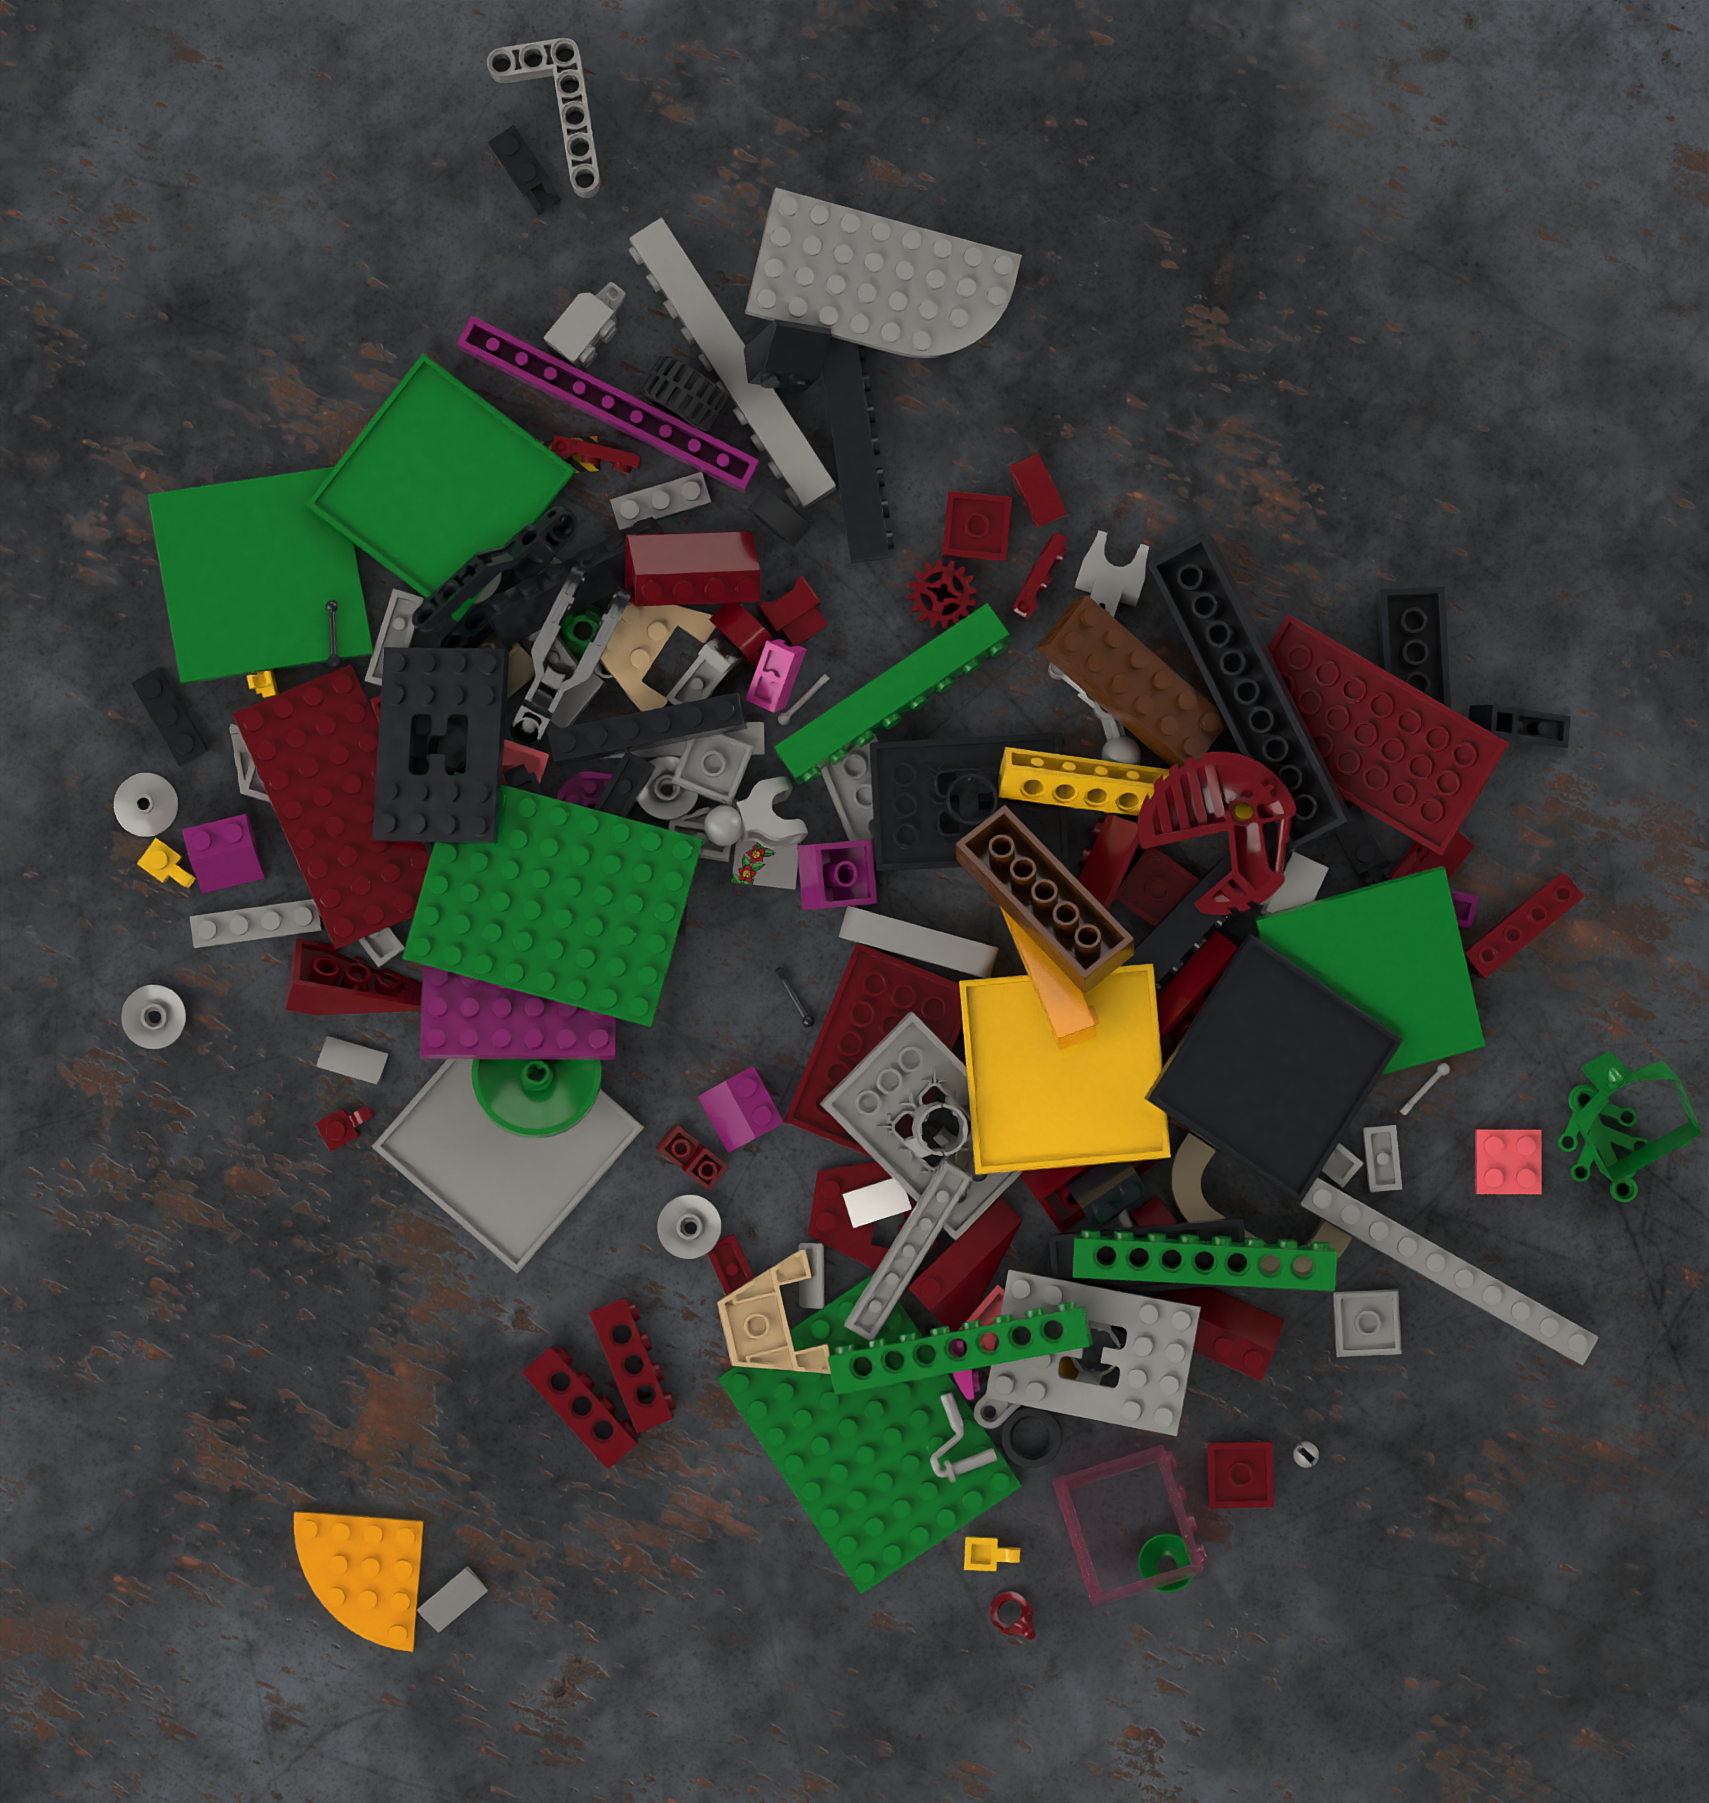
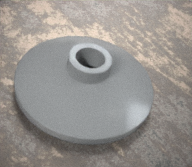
[637,756,699,820]
[114,773,178,837]
[121,985,186,1049]
[657,1195,722,1259]

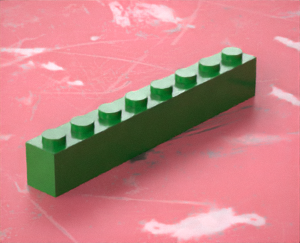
[774,603,1010,785]

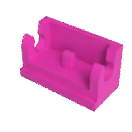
[746,639,807,713]

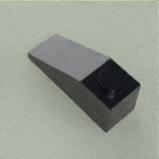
[1469,704,1571,748]

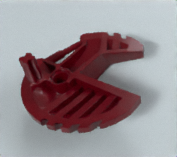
[1137,751,1297,915]

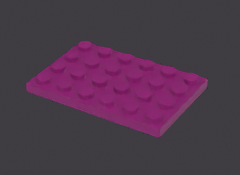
[420,965,617,1060]

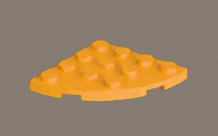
[294,1511,424,1652]

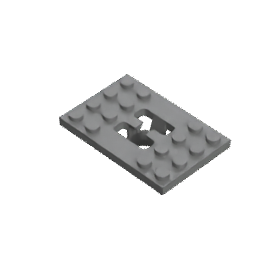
[820,1012,1023,1241]
[985,1269,1201,1436]

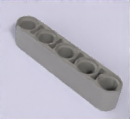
[839,906,999,979]

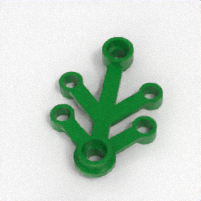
[1557,1084,1649,1202]

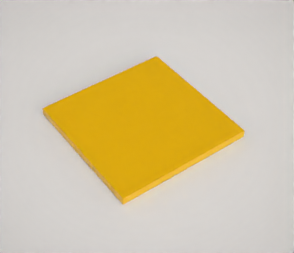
[959,963,1171,1175]

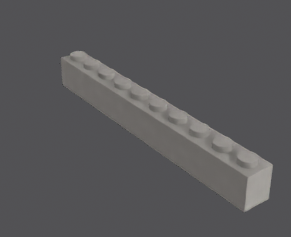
[628,217,836,510]
[1296,1178,1599,1365]

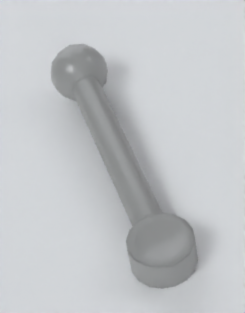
[778,674,830,725]
[1400,1063,1450,1115]

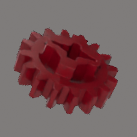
[907,559,977,630]

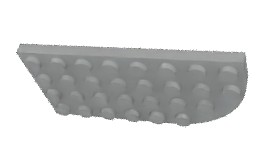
[745,188,1022,358]

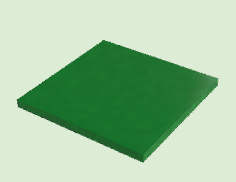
[305,353,576,623]
[147,467,373,684]
[1255,866,1485,1075]

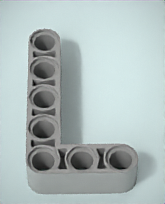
[487,38,601,198]

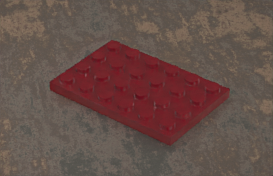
[784,942,963,1158]

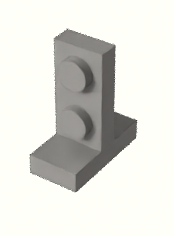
[666,635,744,705]

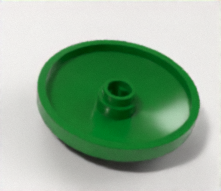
[472,1059,602,1138]

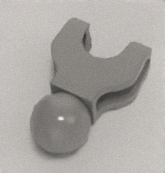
[704,776,808,850]

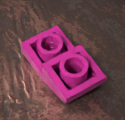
[952,1338,980,1400]

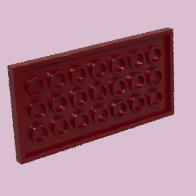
[1225,614,1510,856]
[232,664,430,951]

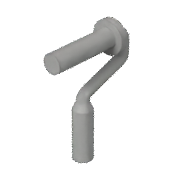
[930,1392,997,1483]

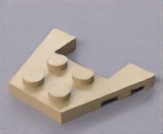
[599,602,715,712]
[717,1249,831,1374]

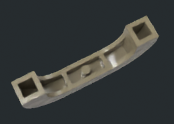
[1170,1132,1353,1272]

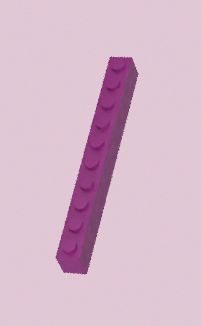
[457,315,760,494]

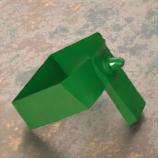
[1575,1051,1702,1183]

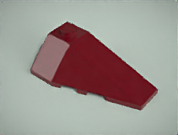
[285,938,421,1015]
[907,1197,1022,1331]

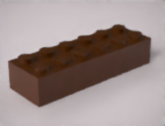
[1036,595,1227,768]
[956,805,1134,994]

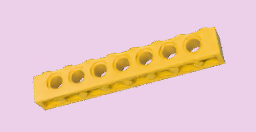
[998,747,1253,819]

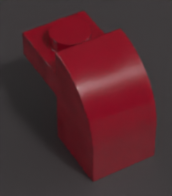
[709,602,774,669]

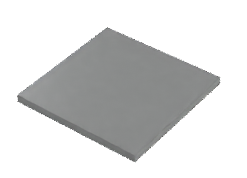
[371,1059,644,1273]

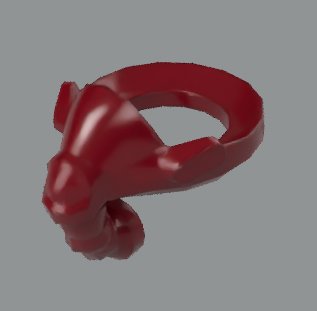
[989,1591,1036,1640]

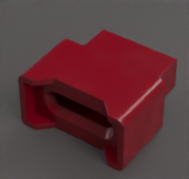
[758,575,828,647]

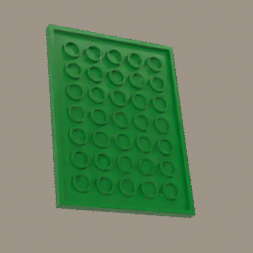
[402,772,704,1027]
[717,1273,1022,1594]

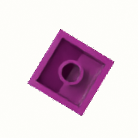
[182,814,265,894]
[797,839,877,910]
[697,1066,785,1153]

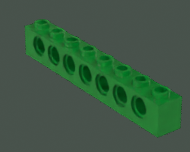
[1073,1229,1337,1291]
[828,1301,1093,1395]

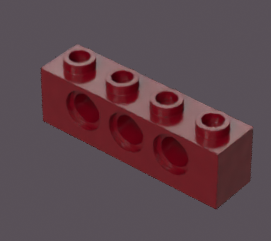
[1464,872,1585,979]
[589,1297,677,1433]
[522,1345,638,1470]

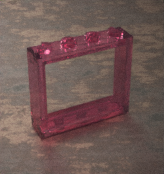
[1052,1444,1208,1608]

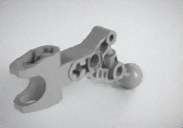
[1048,530,1149,765]

